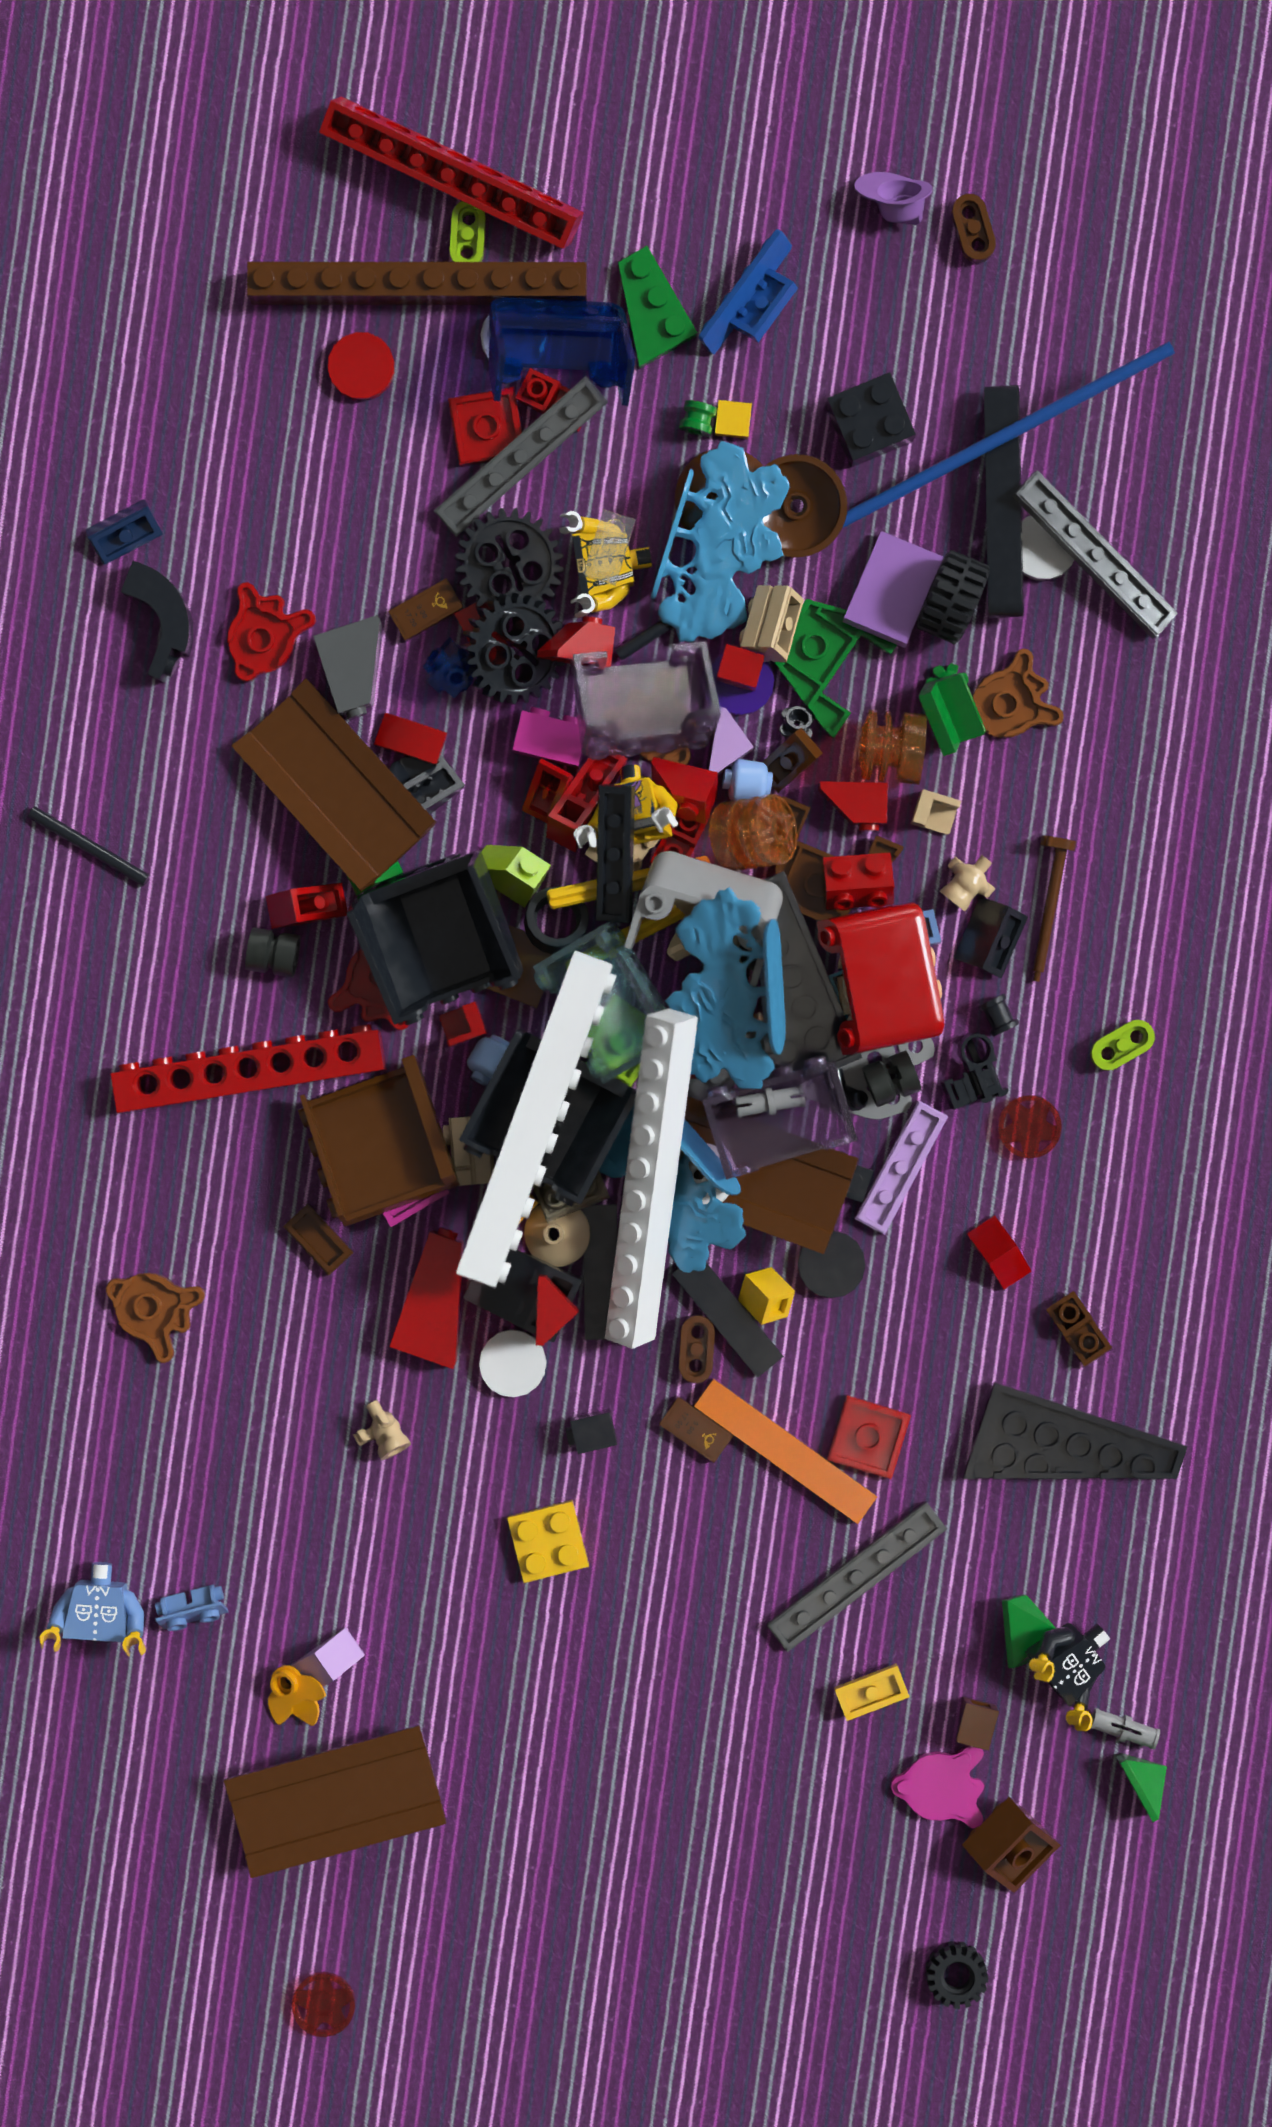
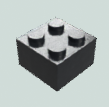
[825,372,916,468]

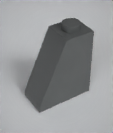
[313,615,382,720]

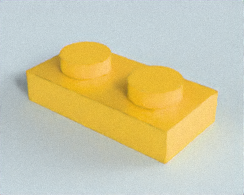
[834,1663,909,1721]

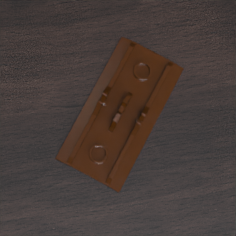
[231,678,437,891]
[680,1096,859,1254]
[223,1725,447,1878]

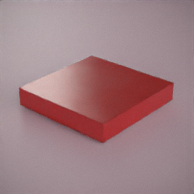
[448,387,522,467]
[827,1394,911,1480]

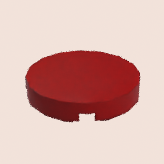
[328,332,395,401]

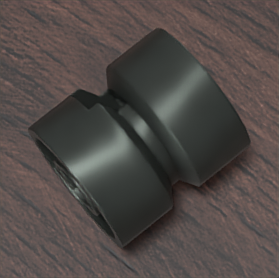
[245,927,301,978]
[862,1050,922,1107]

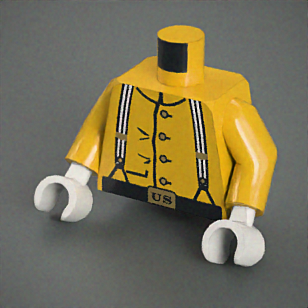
[559,511,652,618]

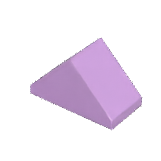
[709,707,754,775]
[290,1627,365,1686]

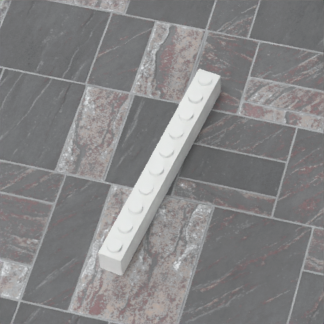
[456,951,617,1288]
[605,1009,698,1349]

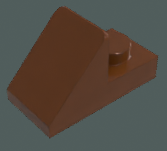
[763,728,823,793]

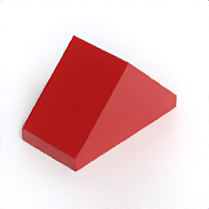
[522,758,574,823]
[966,1215,1032,1290]
[536,1275,579,1346]

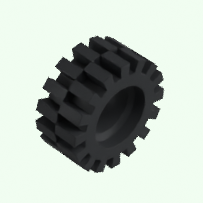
[925,1941,988,2009]

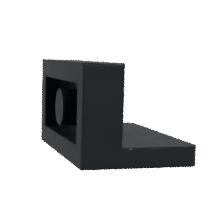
[954,897,1028,978]

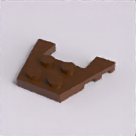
[775,796,904,921]

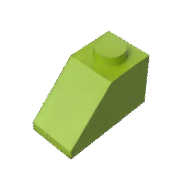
[481,845,551,908]

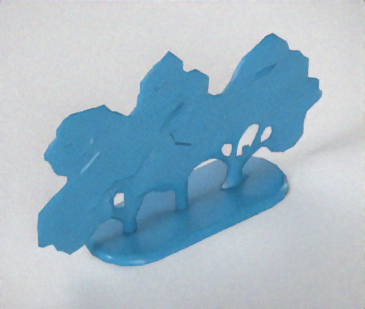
[650,441,790,643]
[665,887,786,1089]
[599,1103,746,1273]

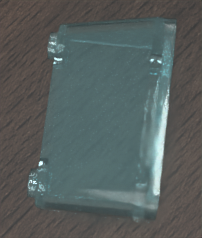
[533,922,668,1084]

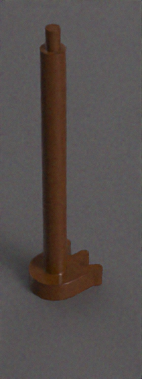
[1032,835,1077,982]

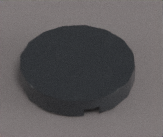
[798,1231,866,1298]

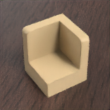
[910,789,961,835]

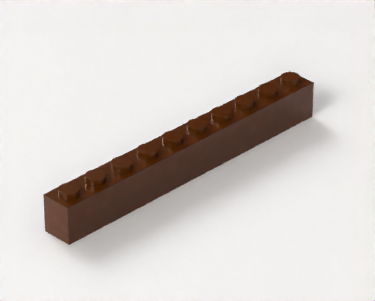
[247,262,587,305]

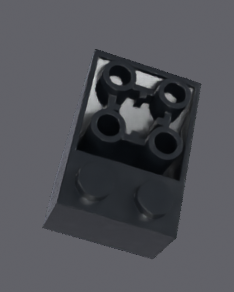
[463,1249,583,1343]

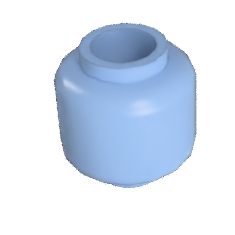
[722,759,773,806]
[467,1035,509,1087]

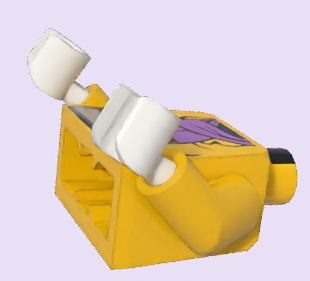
[574,765,678,848]

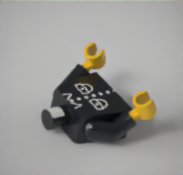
[1024,1623,1110,1731]

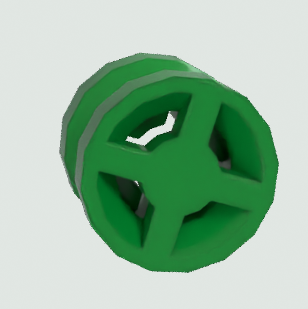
[679,400,717,437]

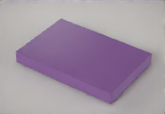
[843,531,943,648]

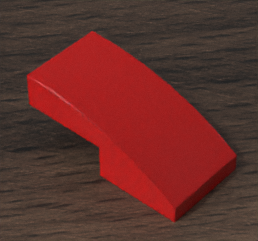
[374,713,448,766]

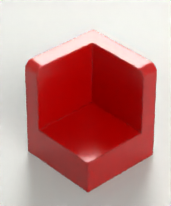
[716,644,765,691]
[439,1001,488,1047]

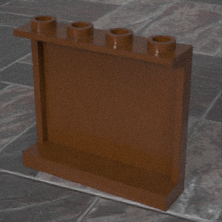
[298,1055,460,1227]

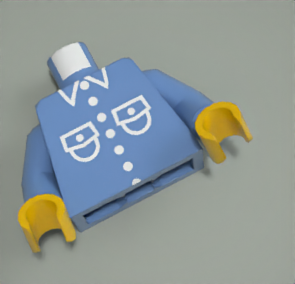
[40,1562,146,1657]

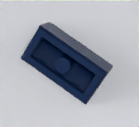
[86,499,163,565]

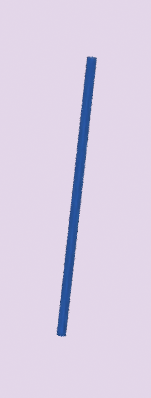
[842,341,1175,529]

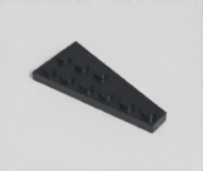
[962,1382,1187,1479]

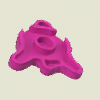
[891,1745,984,1829]

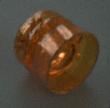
[858,709,927,785]
[709,794,798,871]

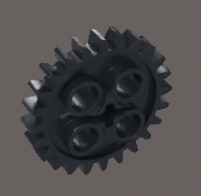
[454,508,564,610]
[460,593,565,704]

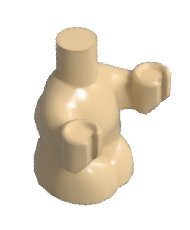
[940,855,995,911]
[353,1400,411,1460]

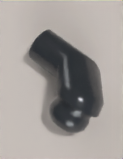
[827,1068,868,1111]

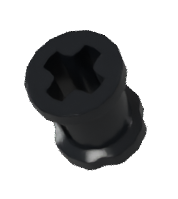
[978,994,1020,1037]

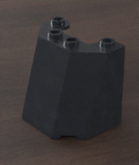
[347,850,524,1025]
[459,1029,637,1206]

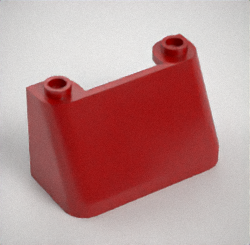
[816,903,945,1055]

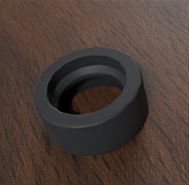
[524,886,589,954]

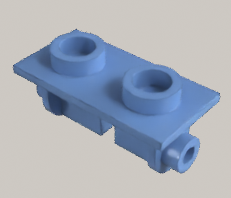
[155,1584,229,1631]

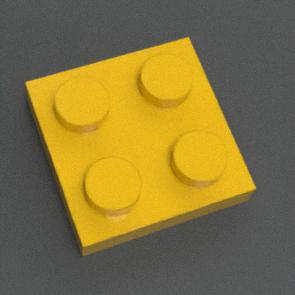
[507,1500,589,1583]

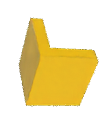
[739,1267,795,1325]

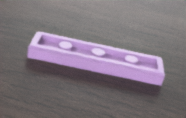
[855,1100,948,1235]

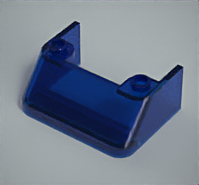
[489,298,635,406]

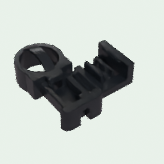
[940,1033,1009,1110]

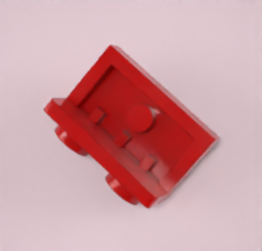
[823,852,894,910]

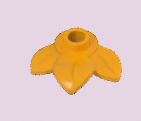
[268,1665,326,1726]

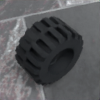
[917,550,989,644]

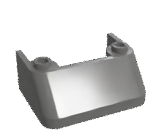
[624,851,783,987]

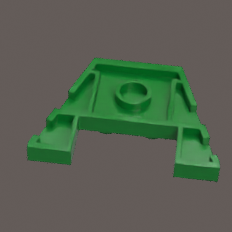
[772,599,897,739]

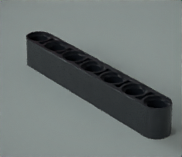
[984,385,1024,618]

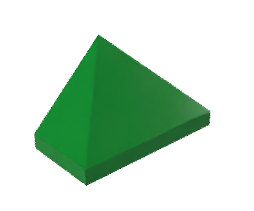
[1002,1595,1056,1668]
[1116,1753,1167,1822]

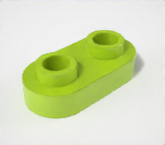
[450,201,486,262]
[1090,1020,1155,1070]

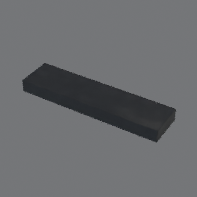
[596,784,635,923]
[583,1204,617,1340]
[672,1262,784,1378]

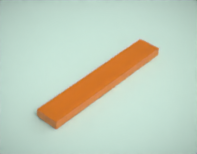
[694,1378,877,1524]

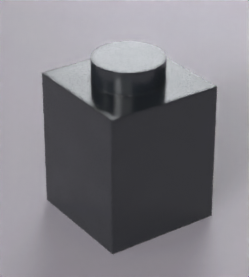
[565,1409,618,1454]

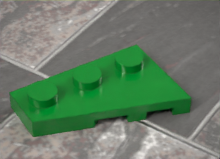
[618,246,698,369]

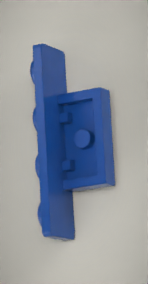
[698,229,798,354]

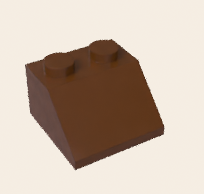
[962,1797,1061,1893]

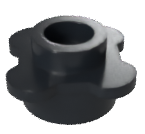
[779,706,814,738]

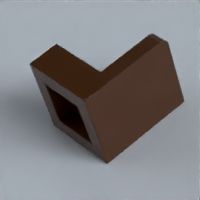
[956,1697,999,1751]

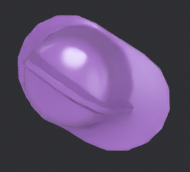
[854,172,933,225]

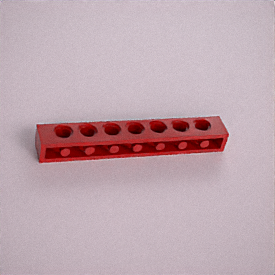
[319,96,584,249]
[110,1024,387,1113]

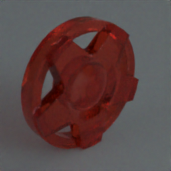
[998,1095,1062,1158]
[292,1972,356,2037]

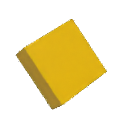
[715,400,752,439]

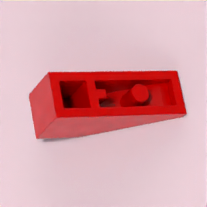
[546,743,628,852]

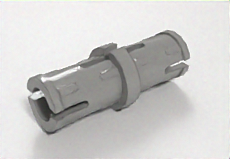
[734,1085,806,1118]
[1090,1708,1160,1750]

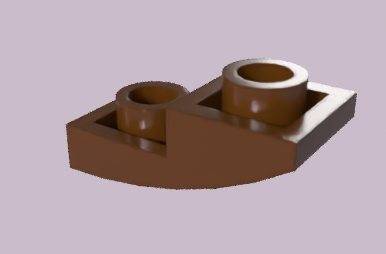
[1046,1291,1113,1368]

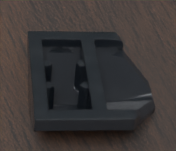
[389,755,465,814]

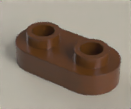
[951,194,996,263]
[679,1315,715,1383]

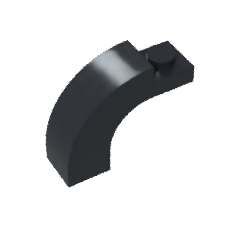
[121,561,194,683]

